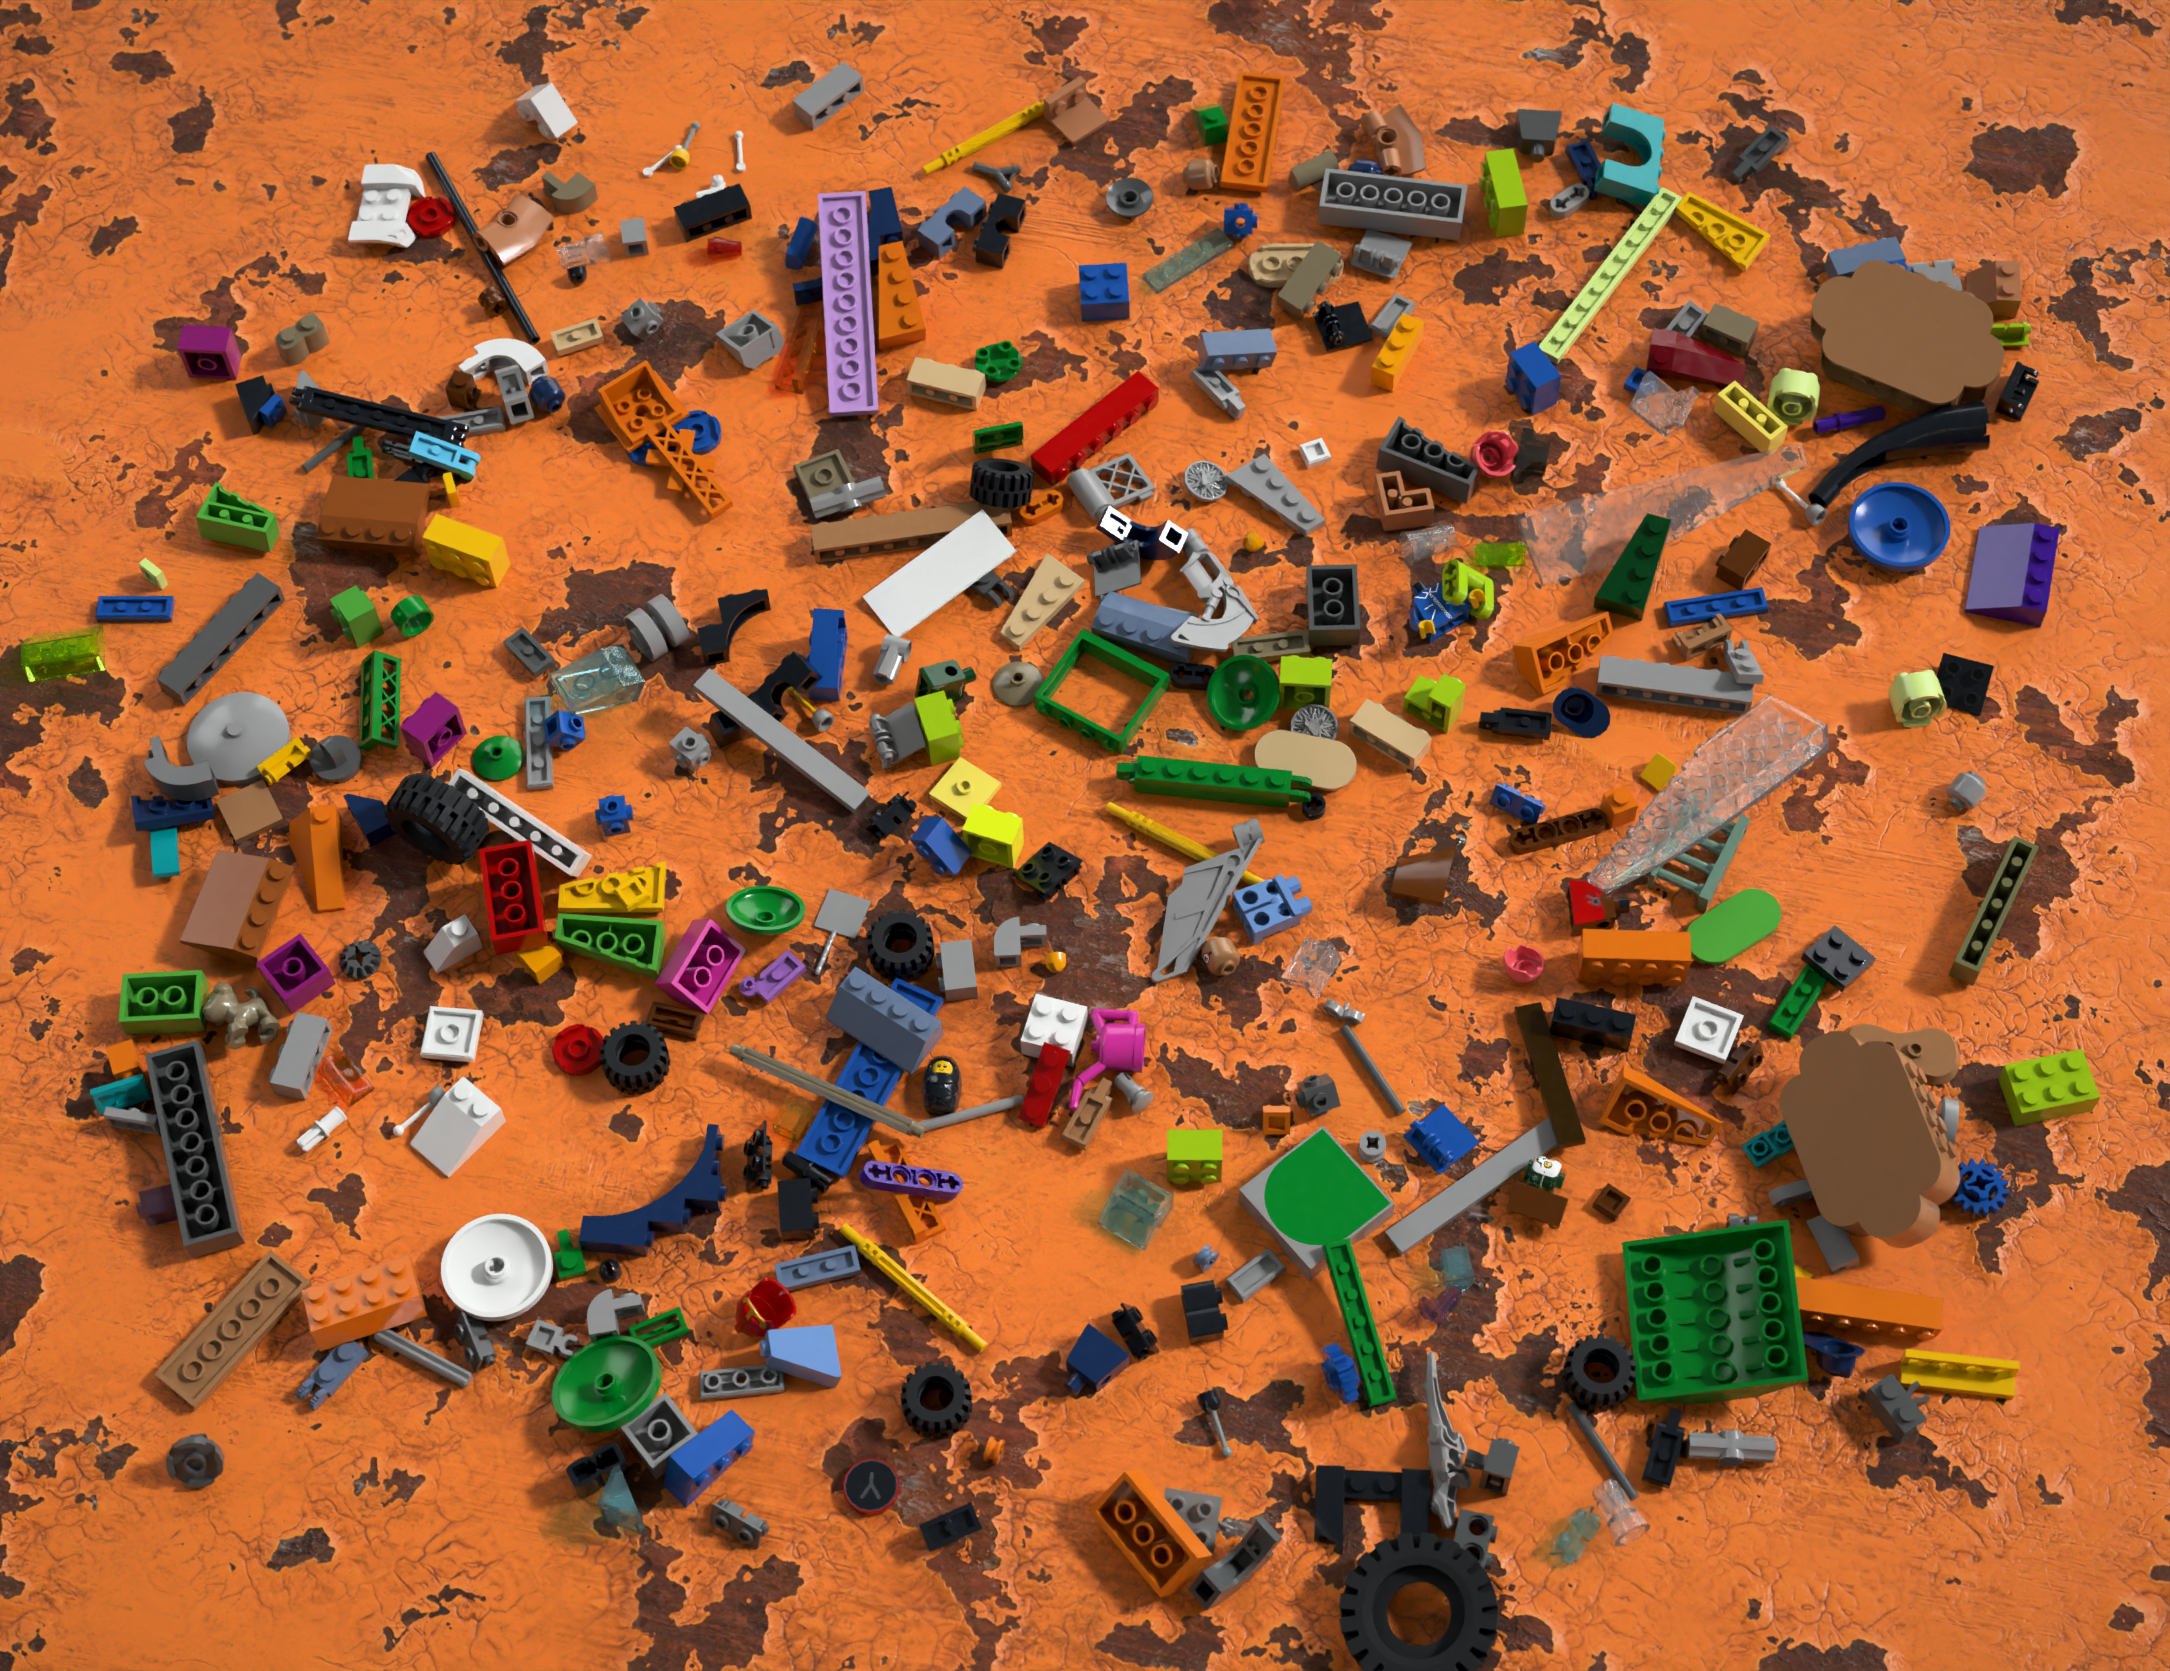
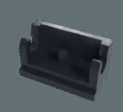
[1995,361,2039,421]
[918,1502,983,1552]

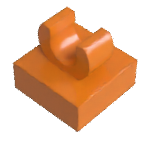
[1263,1105,1290,1134]

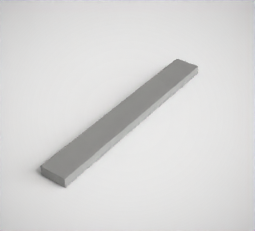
[692,668,870,813]
[1385,1118,1558,1256]

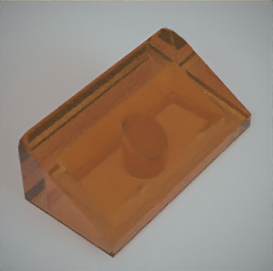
[318,1051,374,1107]

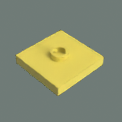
[929,757,1001,821]

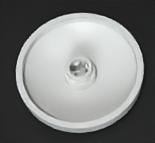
[441,1214,553,1321]

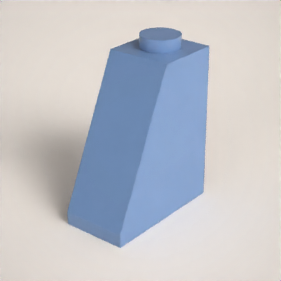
[760,1325,842,1388]

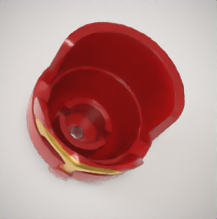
[734,1277,796,1337]

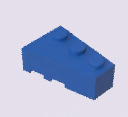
[663,1409,755,1508]

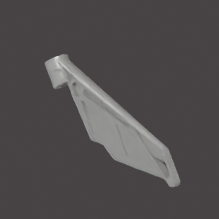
[1152,818,1265,983]

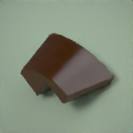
[1390,847,1456,907]

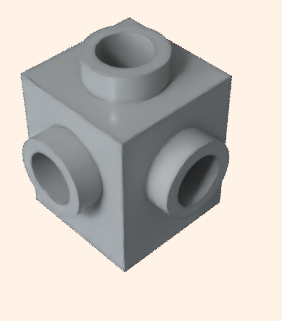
[620,298,664,341]
[669,726,712,772]

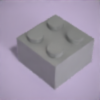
[620,1392,698,1479]

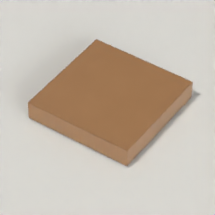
[216,779,285,845]

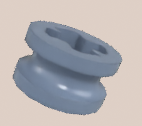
[1193,1244,1219,1272]

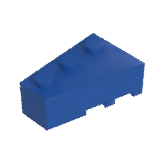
[807,608,848,701]

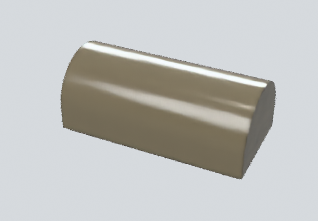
[1288,150,1339,191]

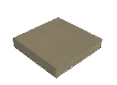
[793,449,854,508]

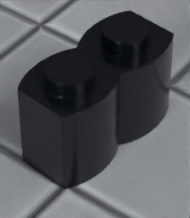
[1181,1280,1228,1344]
[566,1443,630,1497]

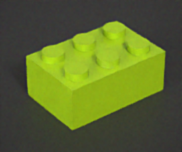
[1479,148,1528,238]
[1998,1049,2100,1126]

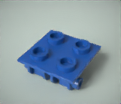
[1403,1104,1480,1175]

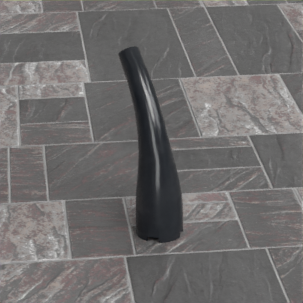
[1808,401,1990,509]

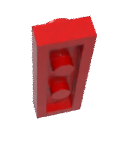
[1018,1042,1071,1127]

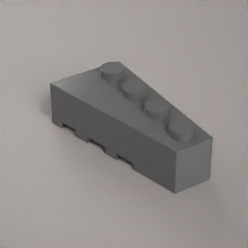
[1376,416,1480,504]

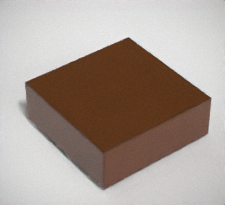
[1592,1183,1631,1222]

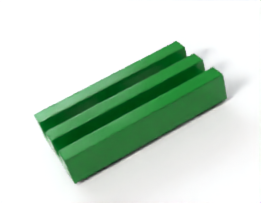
[628,1307,690,1349]

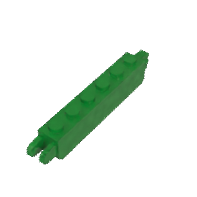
[1116,755,1312,808]

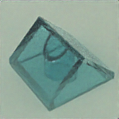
[597,1465,646,1535]

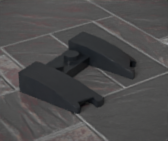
[1314,1465,1430,1554]

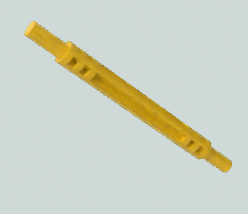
[922,101,1044,175]
[1105,802,1265,885]
[839,1223,988,1352]

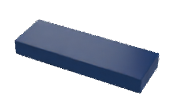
[95,596,175,622]

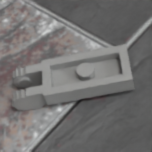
[1723,639,1764,684]

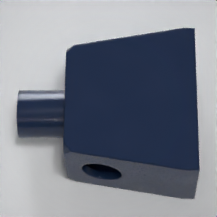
[1064,1323,1130,1395]

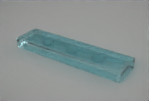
[1143,227,1233,294]

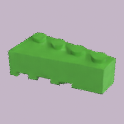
[555,913,667,979]

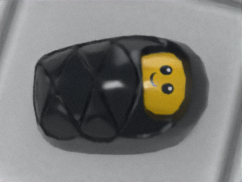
[923,1056,962,1116]

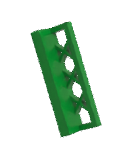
[359,650,401,751]

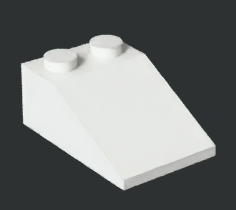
[410,1076,506,1178]

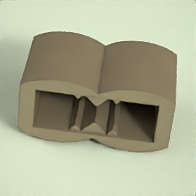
[274,313,329,366]

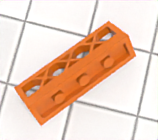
[868,1138,946,1244]

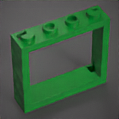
[1034,629,1169,755]

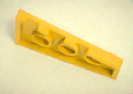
[1675,191,1771,272]

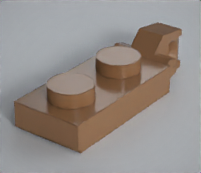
[1061,1078,1113,1151]

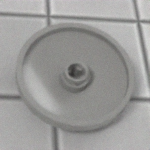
[187,692,291,786]

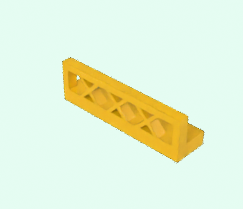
[1899,1349,2020,1399]

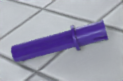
[1813,406,1886,435]

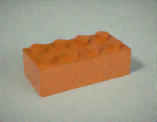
[1578,929,1691,986]
[301,1255,427,1351]
[1088,1469,1212,1597]

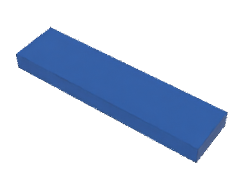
[1663,587,1769,628]

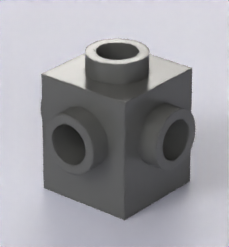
[1295,1073,1341,1116]

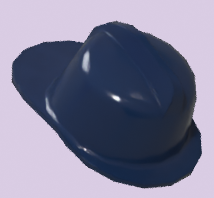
[1553,687,1610,738]
[1803,1331,1865,1378]

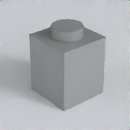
[620,218,649,258]

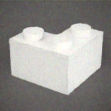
[515,83,578,139]

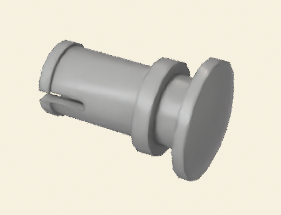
[1114,1072,1154,1113]

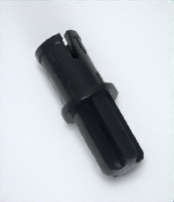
[782,1151,834,1193]

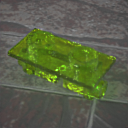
[1474,541,1526,566]

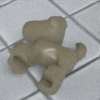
[201,982,280,1050]

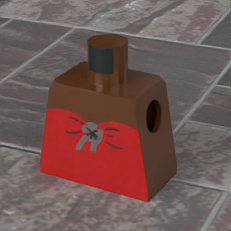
[1567,880,1630,936]

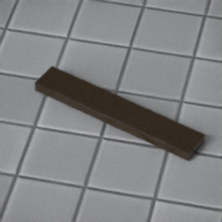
[1514,1002,1586,1149]

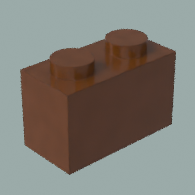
[1716,529,1771,591]

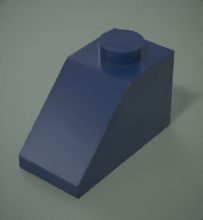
[343,794,397,847]

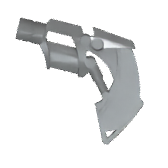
[1170,528,1259,652]

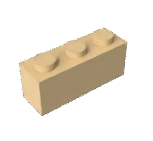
[906,357,986,411]
[1349,699,1432,771]

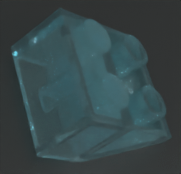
[1098,1168,1173,1251]

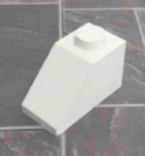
[424,914,483,974]

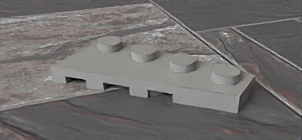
[1225,454,1325,536]

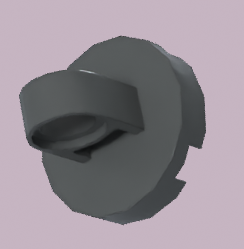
[310,735,362,784]
[166,1433,224,1488]

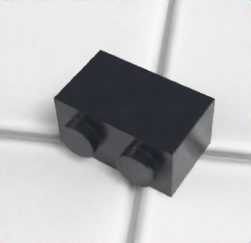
[777,1178,820,1242]

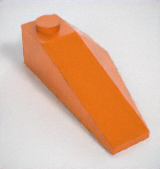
[1512,611,1614,695]
[1599,1065,1722,1146]

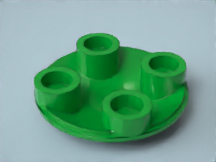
[974,340,1023,382]

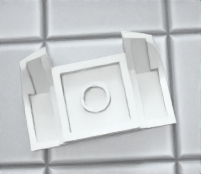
[348,164,425,248]

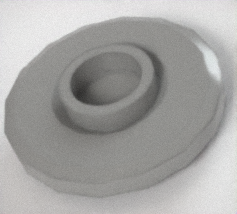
[1183,460,1228,502]
[1291,704,1338,740]

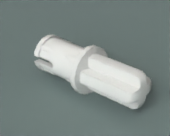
[297,1106,347,1152]

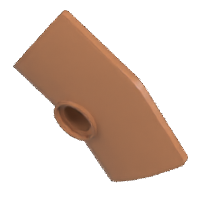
[1360,104,1426,177]
[473,195,554,265]

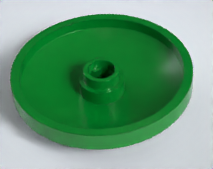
[552,1336,662,1433]

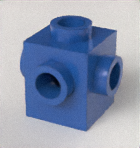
[1224,203,1258,238]
[543,710,585,750]
[595,795,634,836]

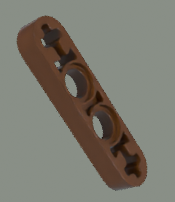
[1508,808,1607,855]

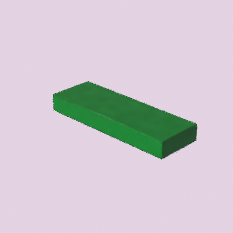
[1767,964,1828,1040]

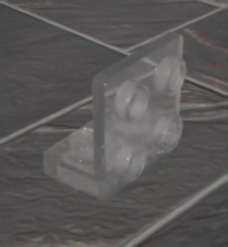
[1629,371,1700,437]

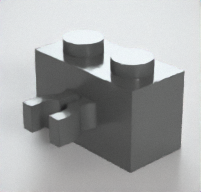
[1864,1373,1930,1444]
[1464,1438,1520,1496]

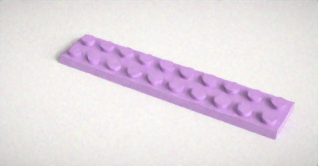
[818,191,879,417]

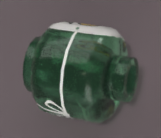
[1523,1156,1566,1193]

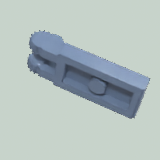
[295,1340,369,1410]

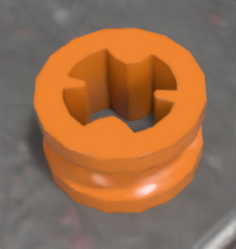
[983,1436,1005,1465]

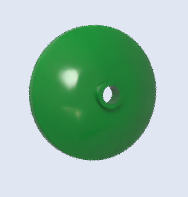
[1207,655,1280,731]
[726,886,805,936]

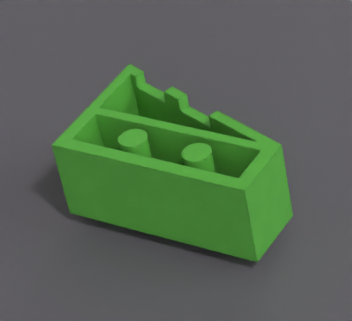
[196,482,280,552]

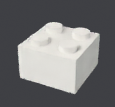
[1021,994,1088,1067]

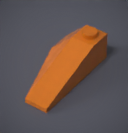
[289,804,345,913]

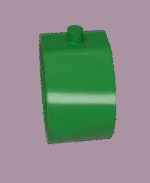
[390,595,434,637]

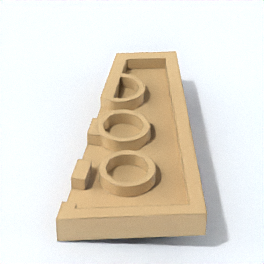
[1000,553,1085,651]

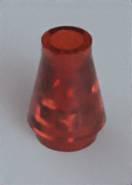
[707,236,742,260]

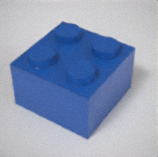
[1079,263,1130,321]
[1505,341,1561,416]

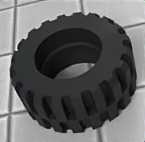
[384,773,489,865]

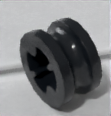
[1302,793,1326,820]

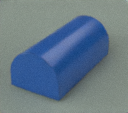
[785,217,818,270]

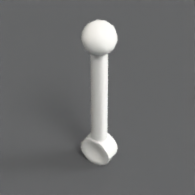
[734,131,746,173]
[643,145,682,178]

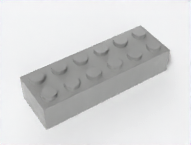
[1318,168,1467,241]

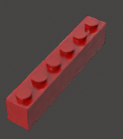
[1031,371,1159,486]

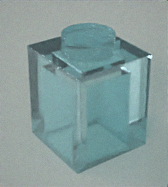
[1438,1245,1474,1292]

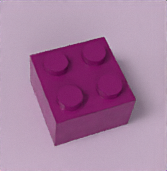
[178,325,241,380]
[401,692,467,768]
[256,934,336,1014]

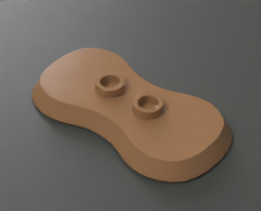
[1844,1023,1960,1085]

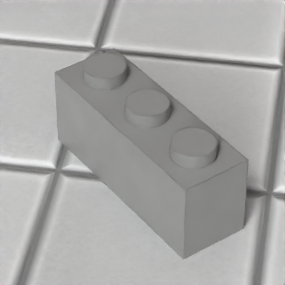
[793,61,864,131]
[269,1012,333,1100]

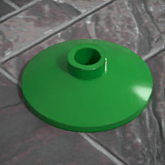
[473,735,524,781]

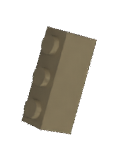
[1277,240,1342,320]

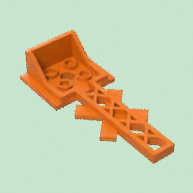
[594,360,733,519]

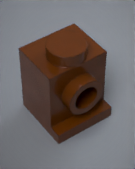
[445,370,482,411]

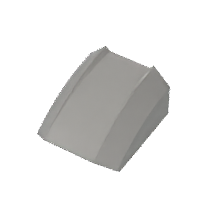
[715,309,784,369]

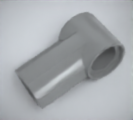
[872,634,912,686]

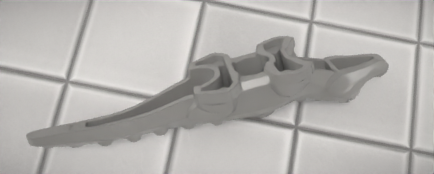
[1424,1352,1471,1530]

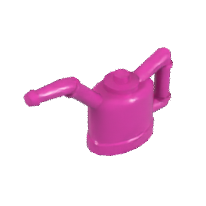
[1069,1008,1146,1111]

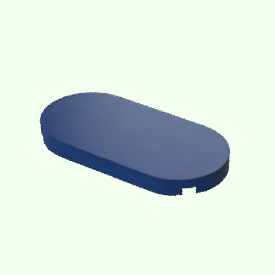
[625,410,722,467]

